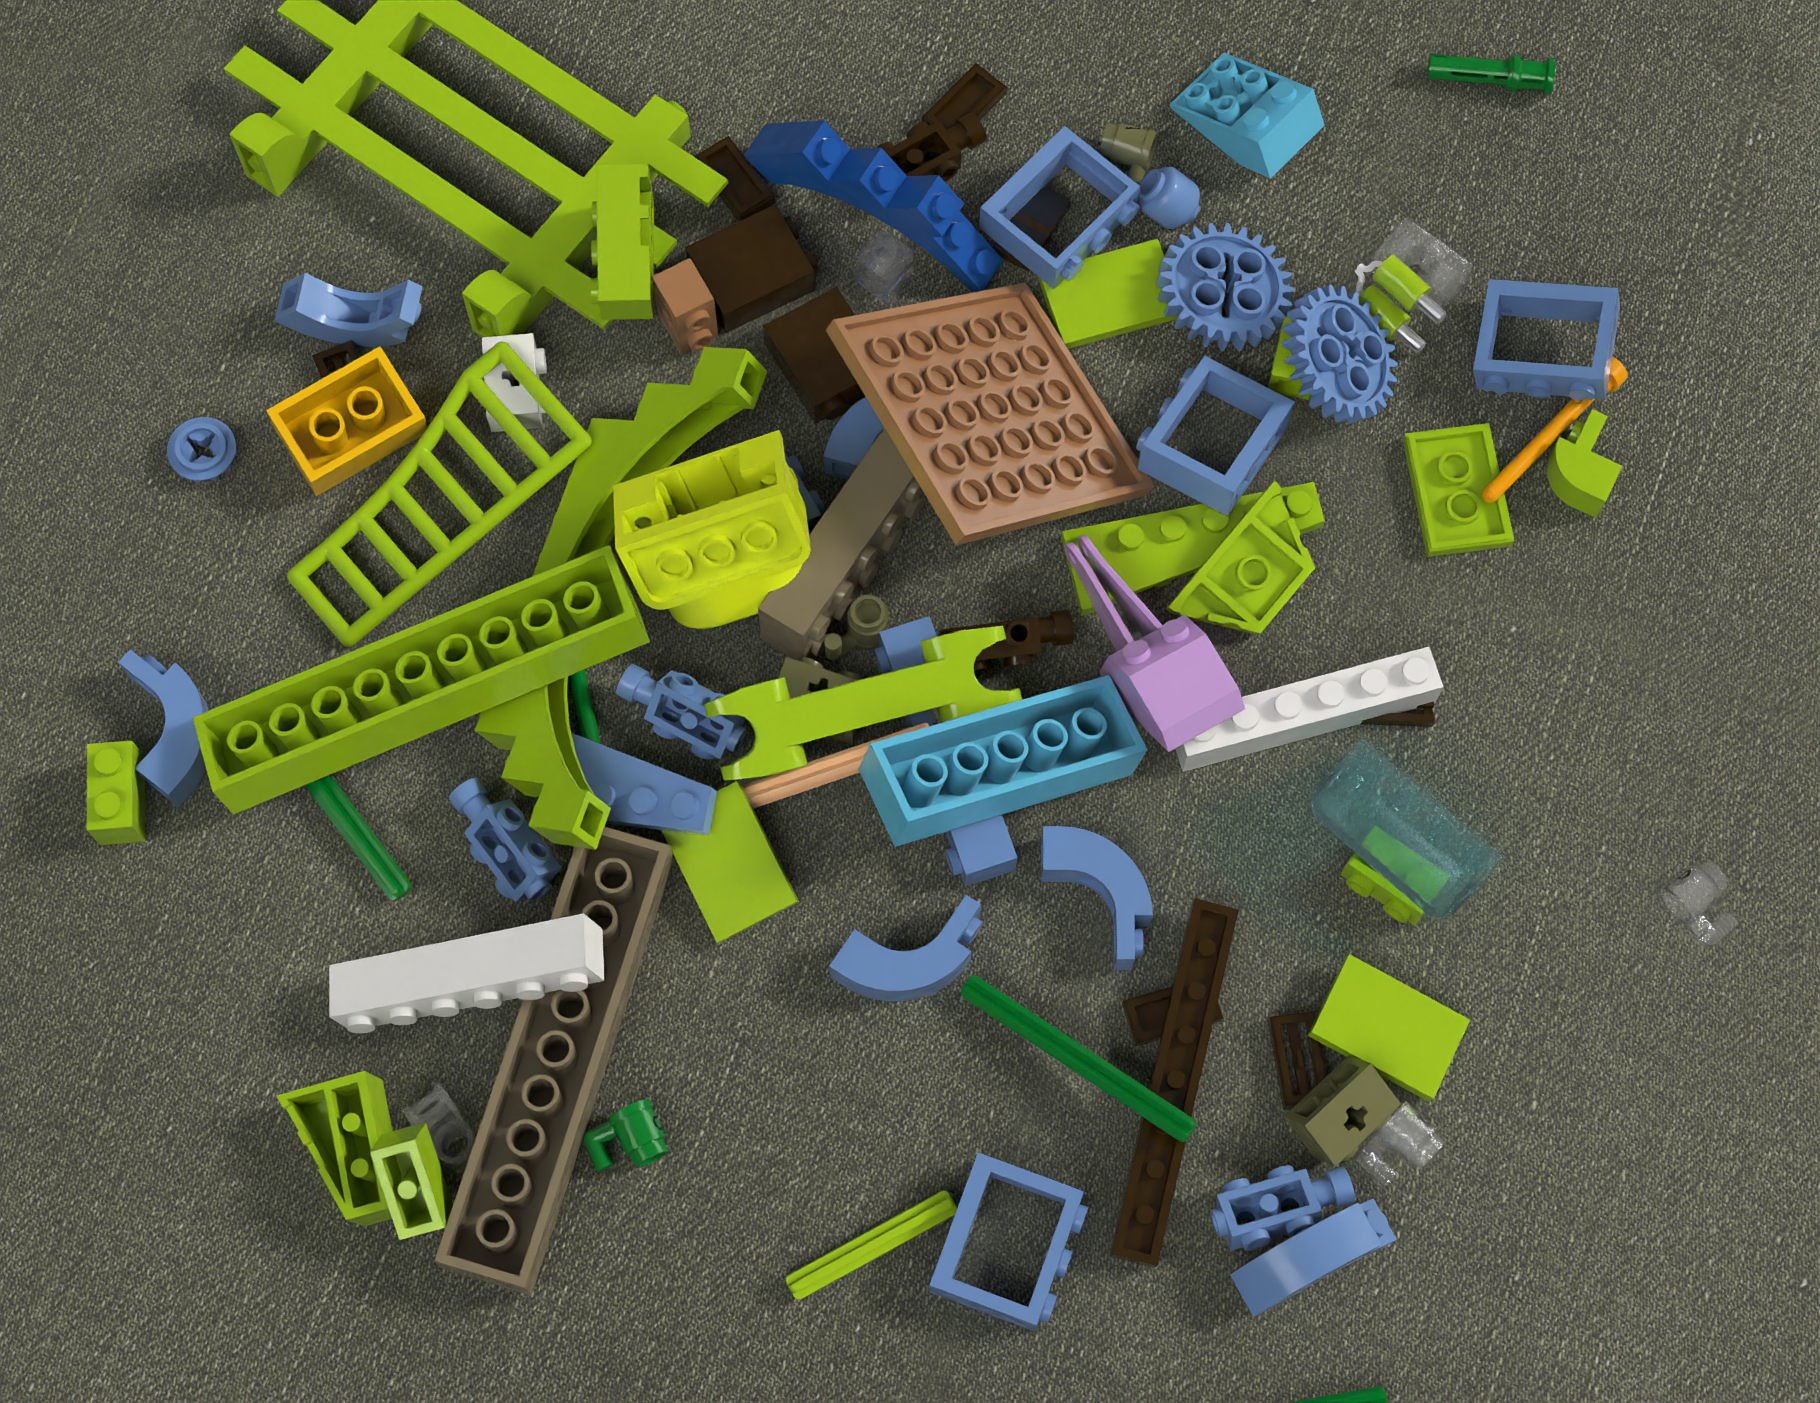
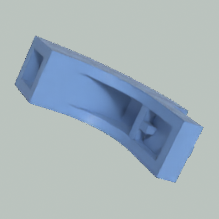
[274,273,423,347]
[823,397,884,480]
[118,649,209,808]
[1041,826,1153,970]
[829,895,983,1001]
[1230,1199,1397,1317]

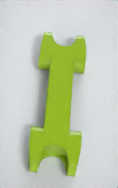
[704,626,1022,780]

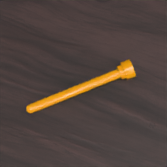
[1482,357,1628,503]

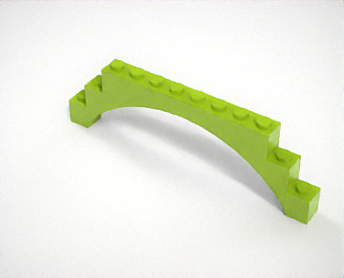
[474,347,767,850]

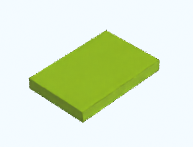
[1038,239,1178,349]
[1403,423,1515,557]
[662,781,799,943]
[1307,954,1470,1102]

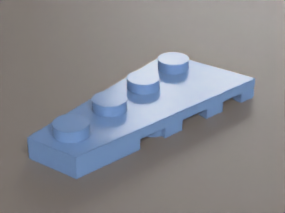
[571,733,717,835]

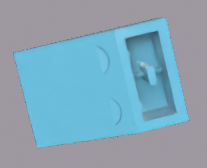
[1170,53,1325,179]

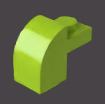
[1547,409,1623,518]

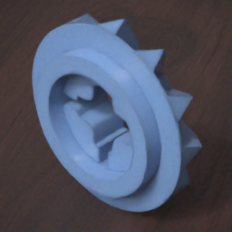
[167,417,238,484]

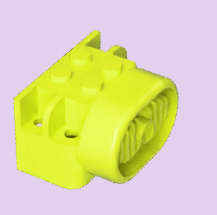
[613,430,811,629]

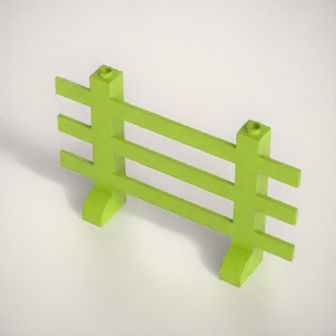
[223,0,728,338]

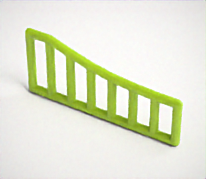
[287,341,592,647]

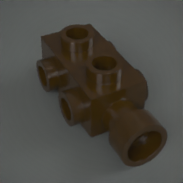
[877,112,987,182]
[938,609,1074,670]

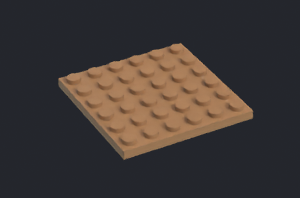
[826,283,1154,546]

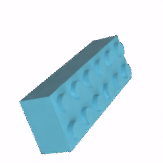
[859,675,1148,847]

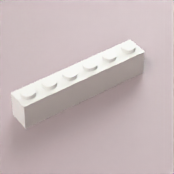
[1175,647,1443,772]
[329,913,604,1034]

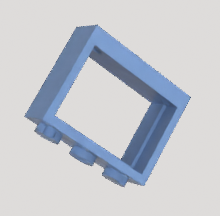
[979,126,1141,289]
[1473,279,1620,401]
[1136,356,1295,516]
[929,1152,1088,1332]

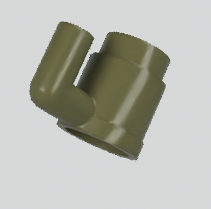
[1099,122,1158,185]
[824,595,890,661]

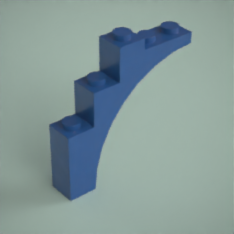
[744,120,1003,292]

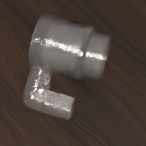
[1660,860,1738,947]
[1357,1101,1445,1187]

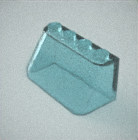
[1312,738,1508,918]

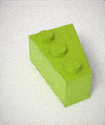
[591,163,654,320]
[277,1071,392,1226]

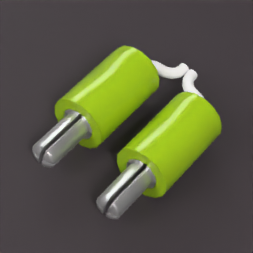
[1355,254,1446,353]

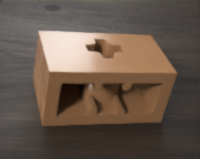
[652,258,718,355]

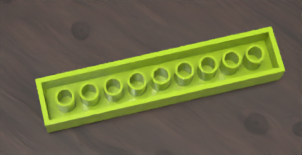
[192,545,650,815]

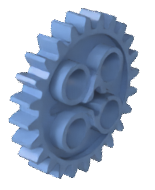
[1156,223,1294,351]
[1282,284,1398,424]

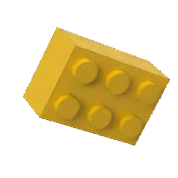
[266,346,427,496]

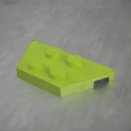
[1166,481,1315,635]

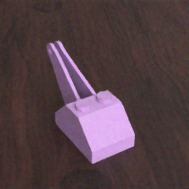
[1064,534,1245,752]

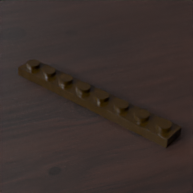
[1109,898,1239,1268]

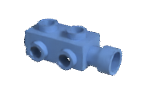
[616,664,747,760]
[449,778,562,903]
[1210,1165,1355,1251]

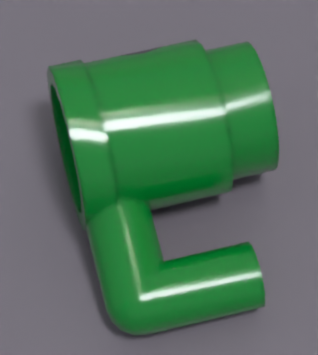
[583,1099,669,1173]

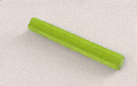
[785,1190,957,1300]

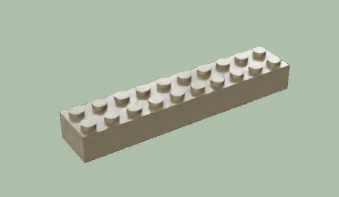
[434,827,674,1296]

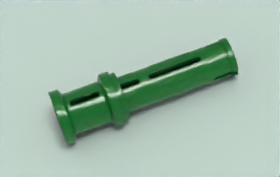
[1427,53,1556,96]

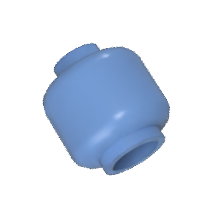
[1139,166,1200,230]

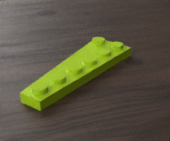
[1062,482,1325,616]

